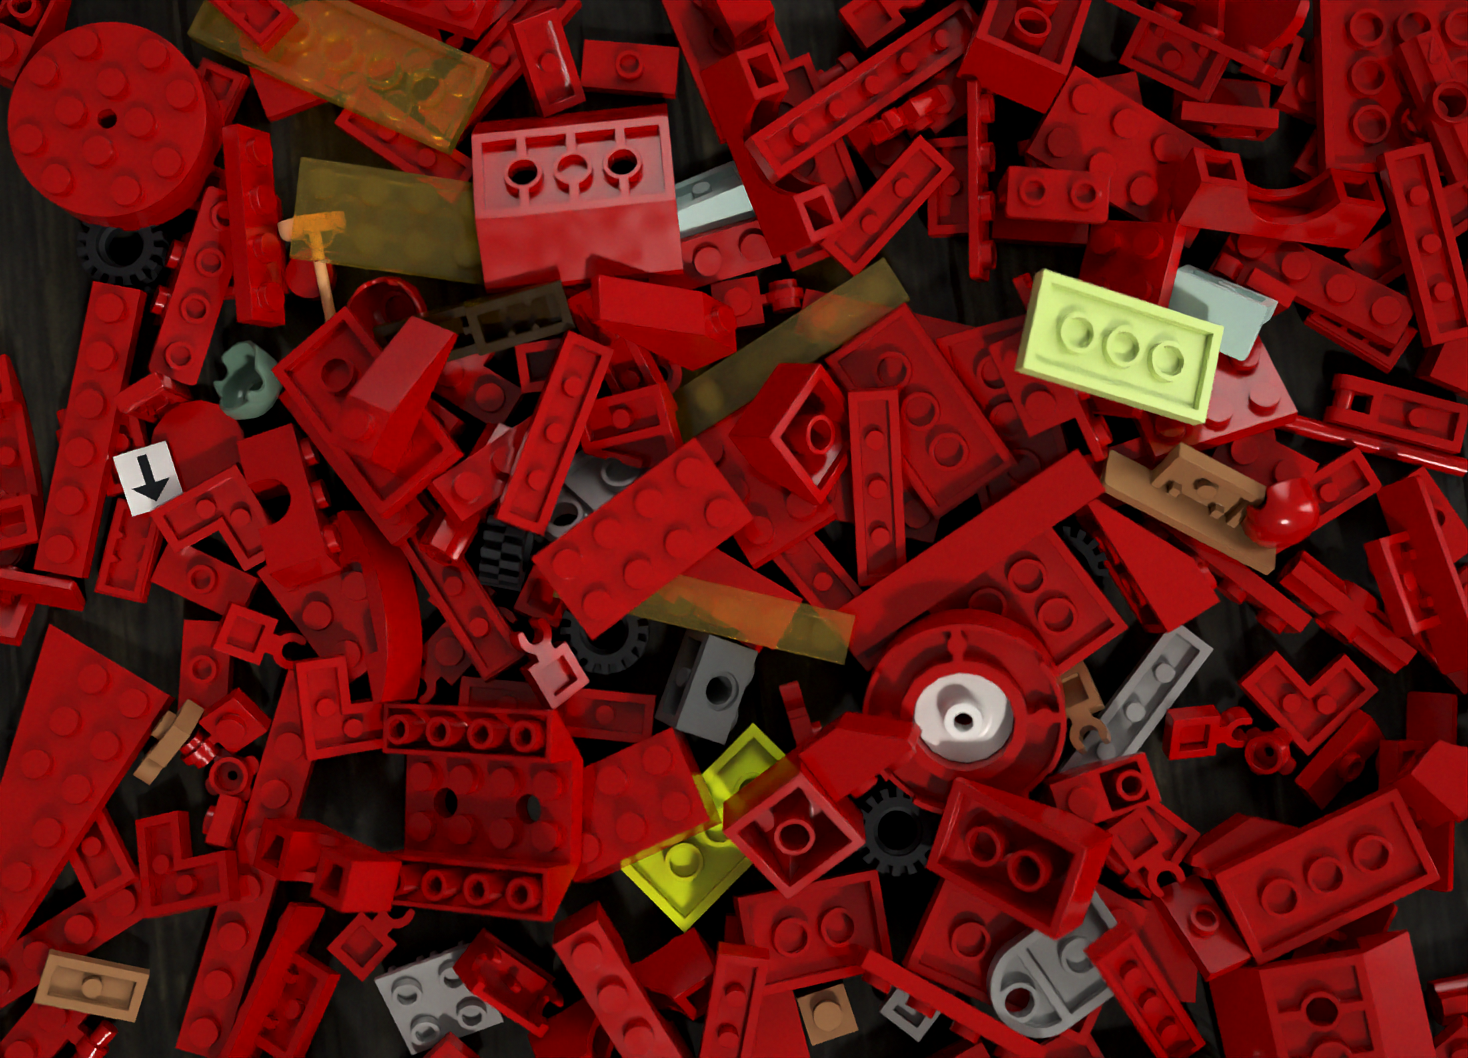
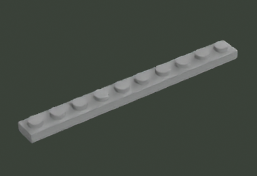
[878,625,1214,1042]

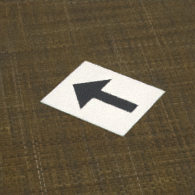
[113,441,183,517]

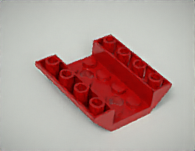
[471,103,684,294]
[382,703,583,922]
[1209,929,1437,1058]

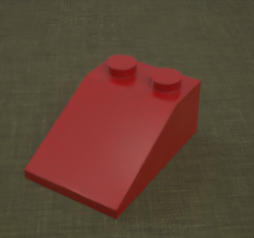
[956,0,1092,114]
[1071,499,1220,633]
[926,777,1114,941]

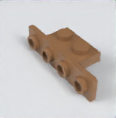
[1100,442,1276,575]

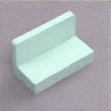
[675,160,756,238]
[1168,264,1278,361]

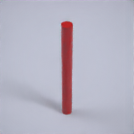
[1274,415,1468,477]

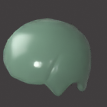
[214,340,283,420]

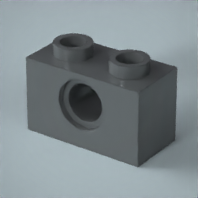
[654,626,758,745]

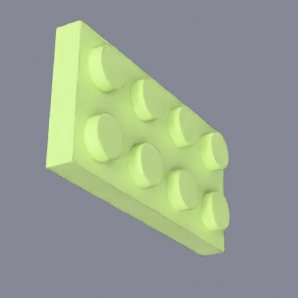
[1015,269,1224,425]

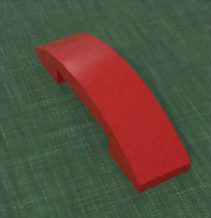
[0,354,44,552]
[337,510,423,704]

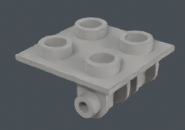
[374,940,504,1055]

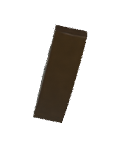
[372,279,575,362]

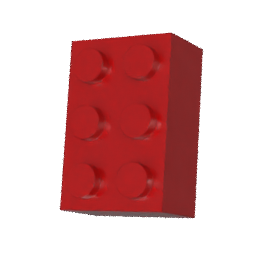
[573,727,722,883]

